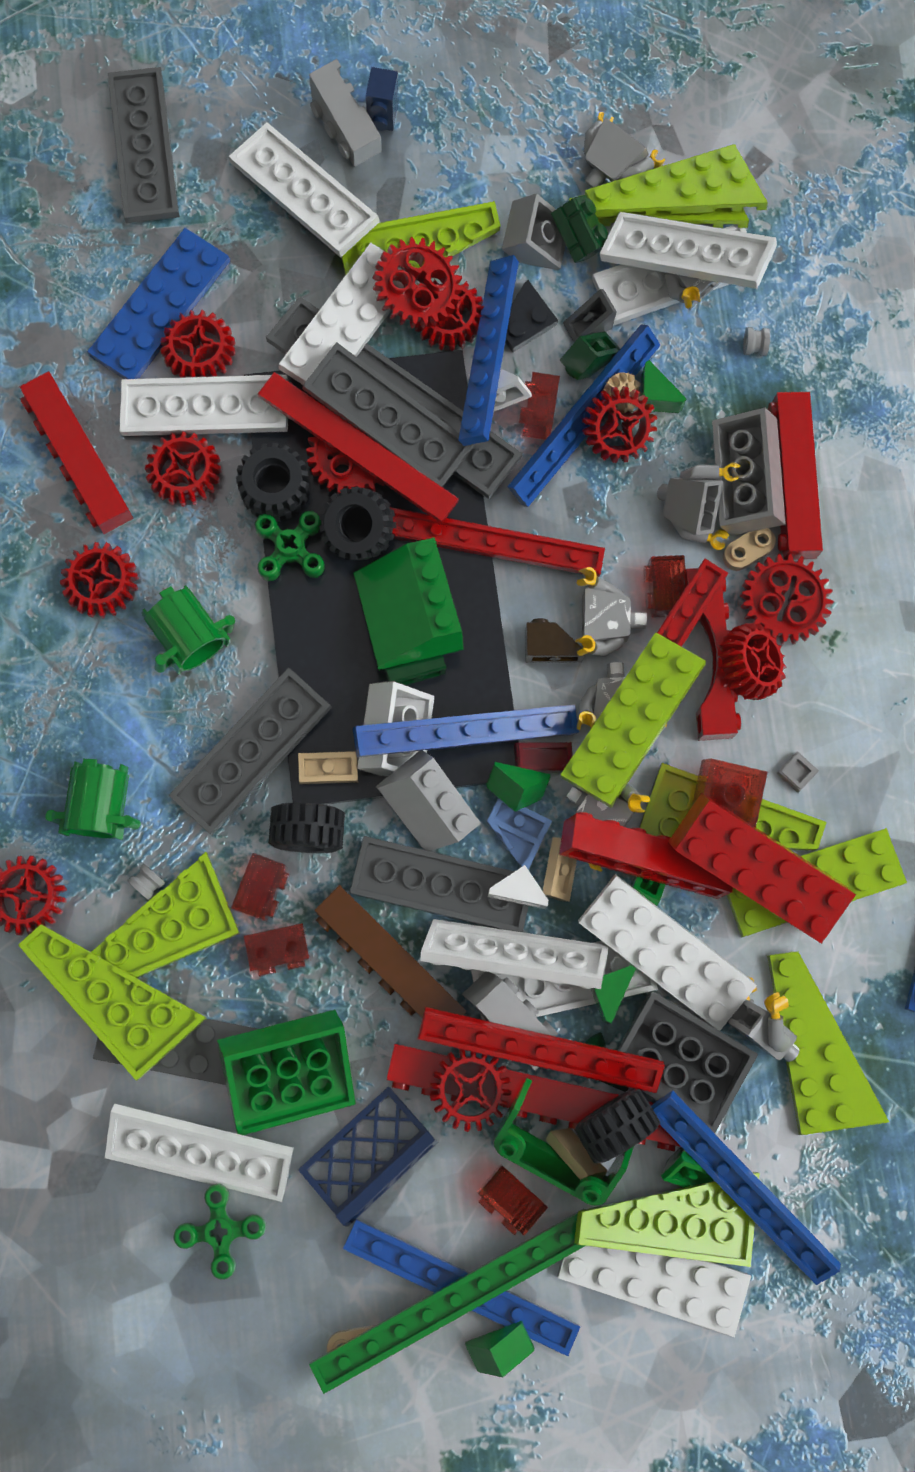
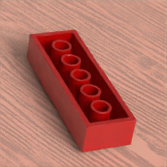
[668,793,856,944]

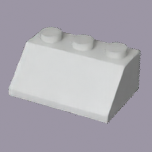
[357,681,434,776]

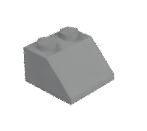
[502,193,566,270]

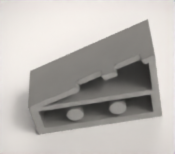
[309,59,382,167]
[462,971,558,1071]

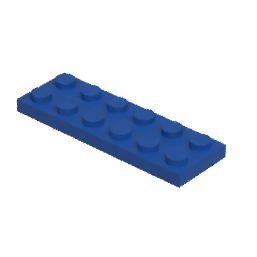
[87,228,230,379]

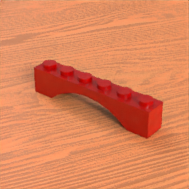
[682,568,741,741]

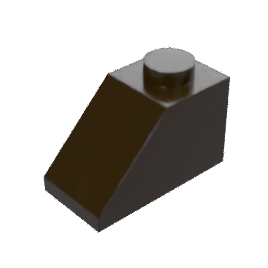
[525,618,585,663]

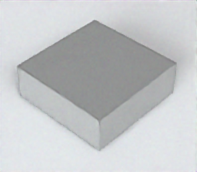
[777,751,819,792]

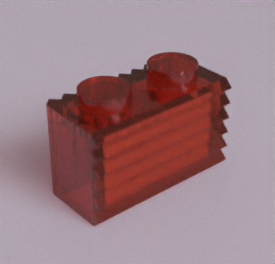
[643,555,687,618]
[231,853,290,922]
[477,1164,548,1236]

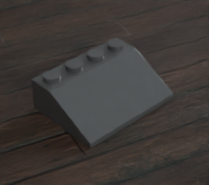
[617,991,758,1133]

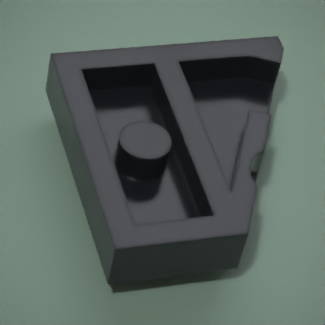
[505,280,558,352]

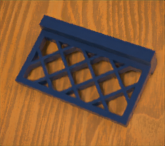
[298,1086,439,1227]

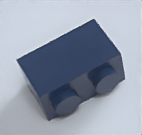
[366,67,399,131]

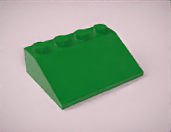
[354,537,464,670]
[217,1009,356,1135]

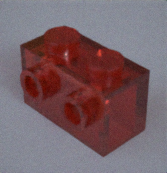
[519,372,560,440]
[244,923,311,977]

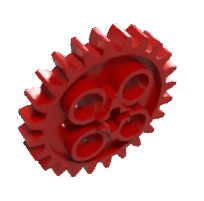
[372,237,463,329]
[306,437,385,494]
[740,554,834,645]

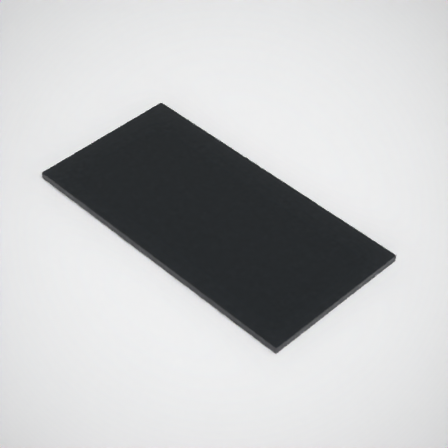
[244,350,519,805]

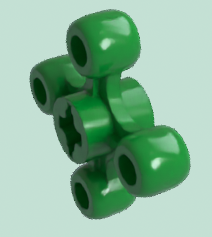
[255,511,325,581]
[173,1184,266,1280]

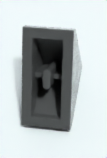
[563,289,617,342]

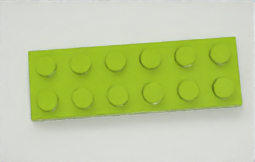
[560,632,706,808]
[726,828,907,938]

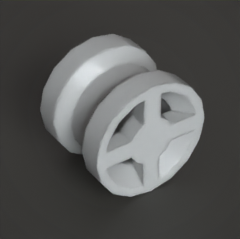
[743,327,770,356]
[127,863,165,900]

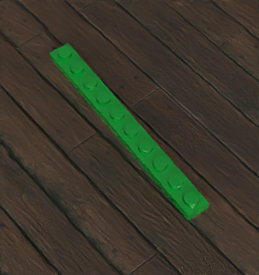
[309,1208,585,1394]

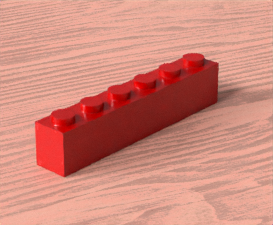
[19,371,134,534]
[768,392,823,560]
[559,812,733,899]

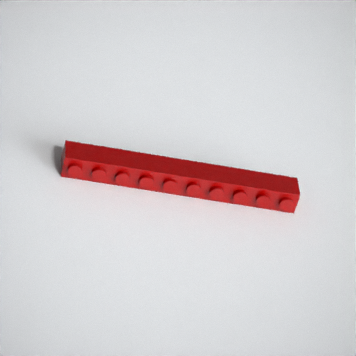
[386,1044,681,1152]

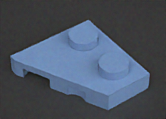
[487,798,552,870]

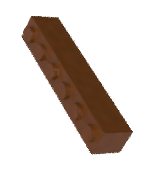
[314,885,467,1018]

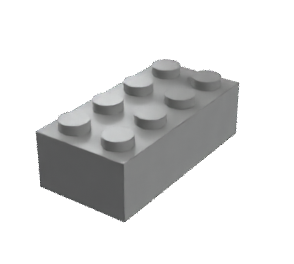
[712,408,785,535]

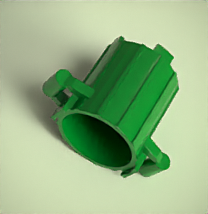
[141,585,235,675]
[45,758,141,840]

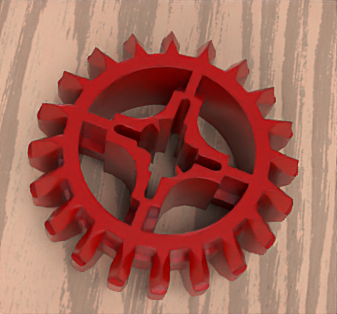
[414,279,484,351]
[160,309,236,378]
[582,386,657,463]
[145,431,222,507]
[60,542,139,618]
[718,623,787,700]
[0,855,67,936]
[429,1049,512,1132]

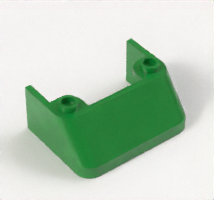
[492,1078,634,1206]

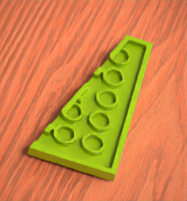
[767,951,889,1135]

